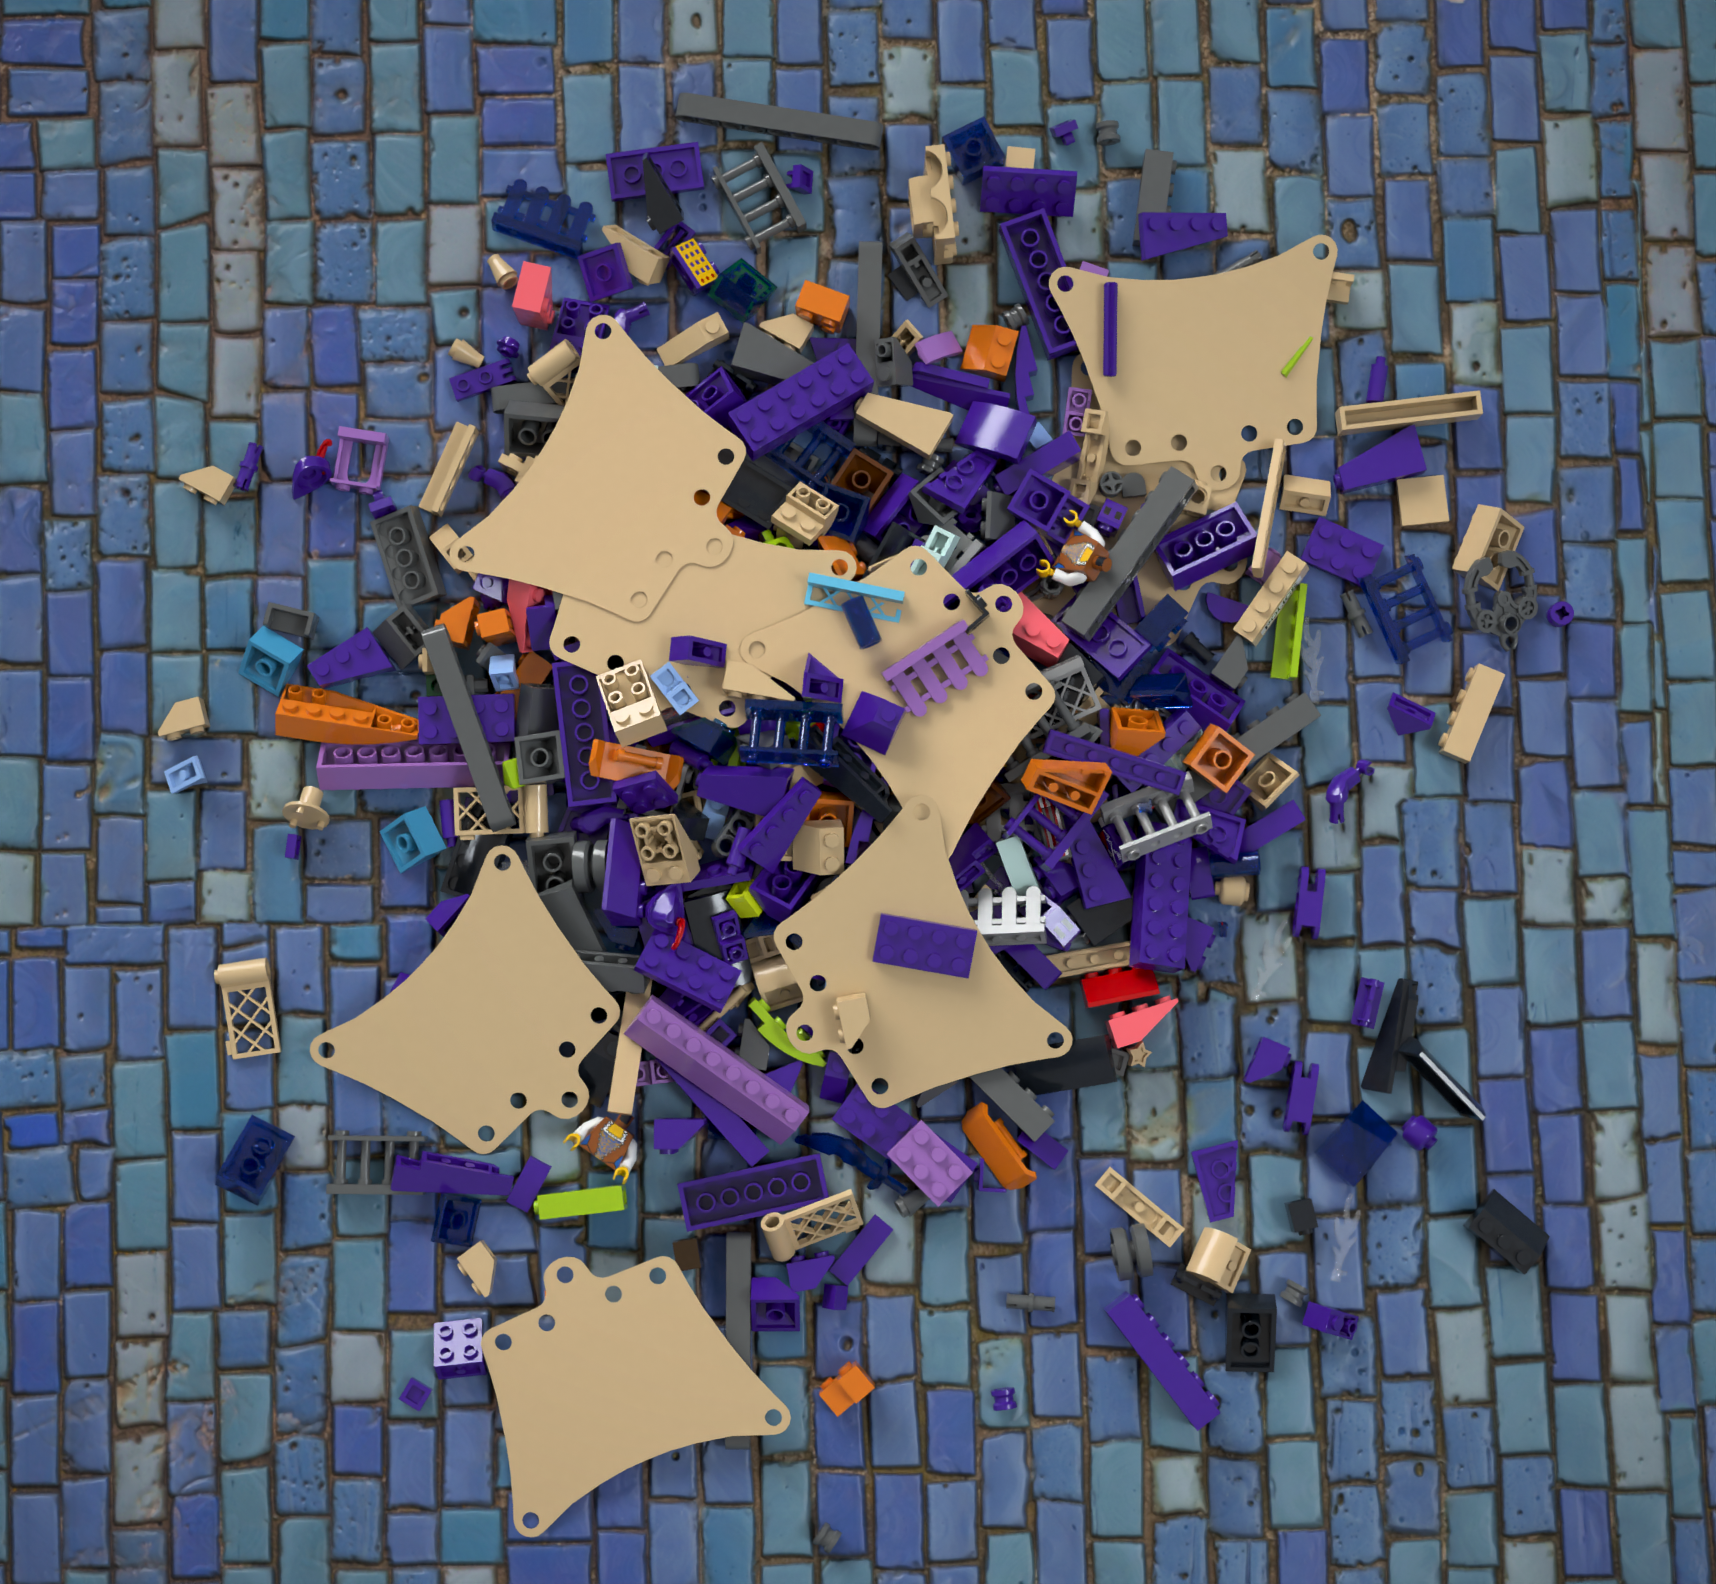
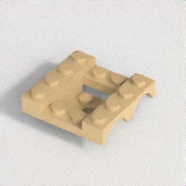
[908,144,959,265]

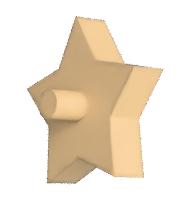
[1126,1041,1152,1067]

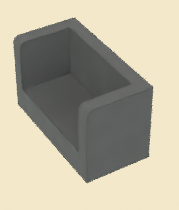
[263,602,320,640]

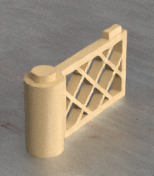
[527,339,581,405]
[453,784,549,840]
[214,957,282,1060]
[761,1189,863,1262]

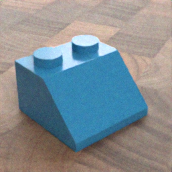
[238,626,304,697]
[379,806,446,874]

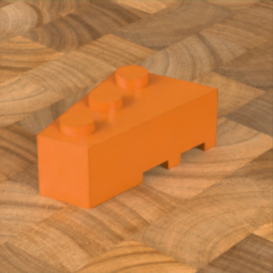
[1021,759,1112,815]

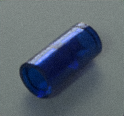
[841,595,882,650]
[1210,851,1261,879]

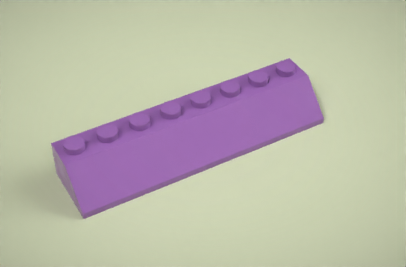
[316,736,512,790]
[624,994,809,1145]

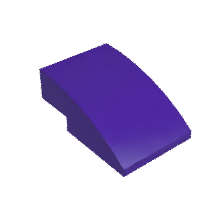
[955,401,1037,465]
[1006,468,1090,548]

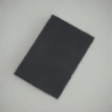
[888,265,918,301]

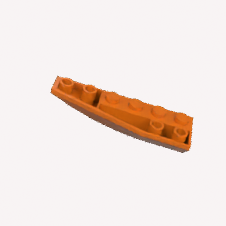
[275,683,419,744]

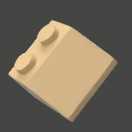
[792,819,844,875]

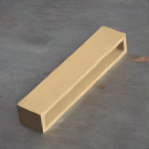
[1335,390,1483,436]

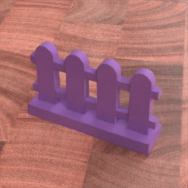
[881,619,989,717]

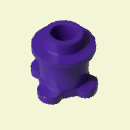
[958,504,982,533]

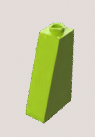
[534,1184,628,1220]

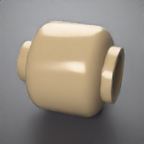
[1214,874,1250,906]

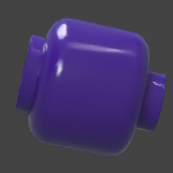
[1401,1115,1438,1151]

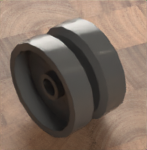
[572,839,609,893]
[1110,1223,1153,1281]

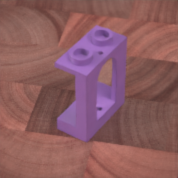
[330,426,389,495]

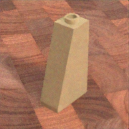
[854,393,954,460]

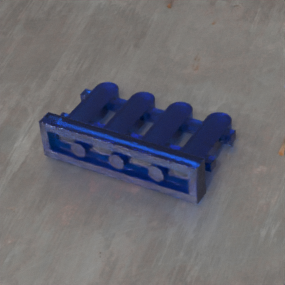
[491,179,596,260]

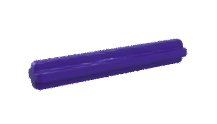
[1103,282,1118,377]

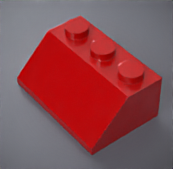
[1080,967,1160,1009]

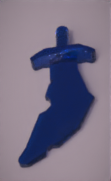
[795,1132,908,1196]

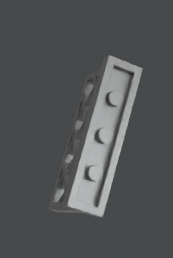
[1019,655,1102,745]

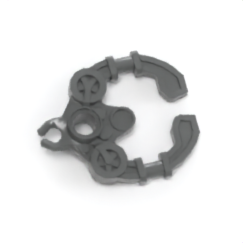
[1462,550,1538,652]

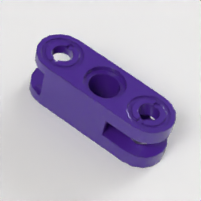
[1292,866,1326,940]
[1283,1060,1319,1135]

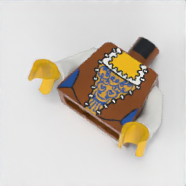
[1036,510,1112,586]
[563,1114,637,1185]

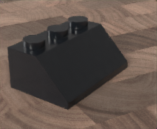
[1463,1189,1550,1275]

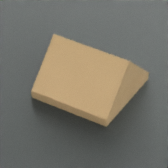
[1241,752,1300,811]

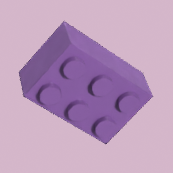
[886,1120,973,1207]

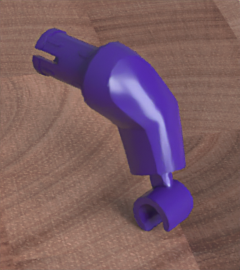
[614,301,650,336]
[468,465,517,501]
[1325,759,1375,824]
[570,805,639,834]

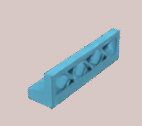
[804,572,905,623]

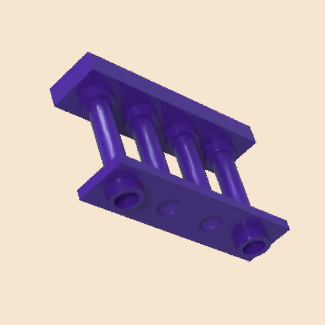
[1002,759,1109,872]

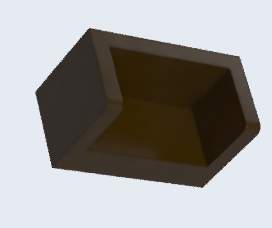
[673,1236,704,1271]

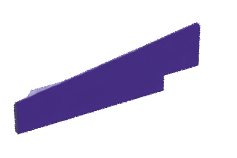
[911,362,1011,411]
[949,823,998,892]
[391,1151,514,1196]

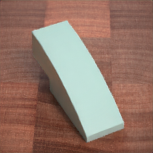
[910,525,960,576]
[996,834,1041,907]

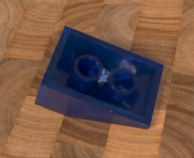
[1314,1100,1398,1187]
[215,1115,295,1206]

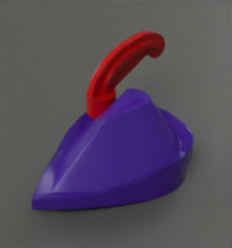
[292,439,332,500]
[644,883,685,950]

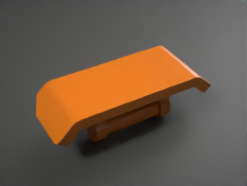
[589,739,684,790]
[962,1102,1037,1190]

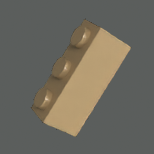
[1452,504,1525,591]

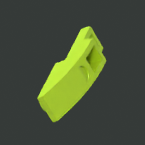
[747,997,827,1067]

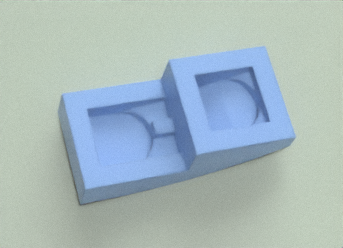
[650,661,699,715]

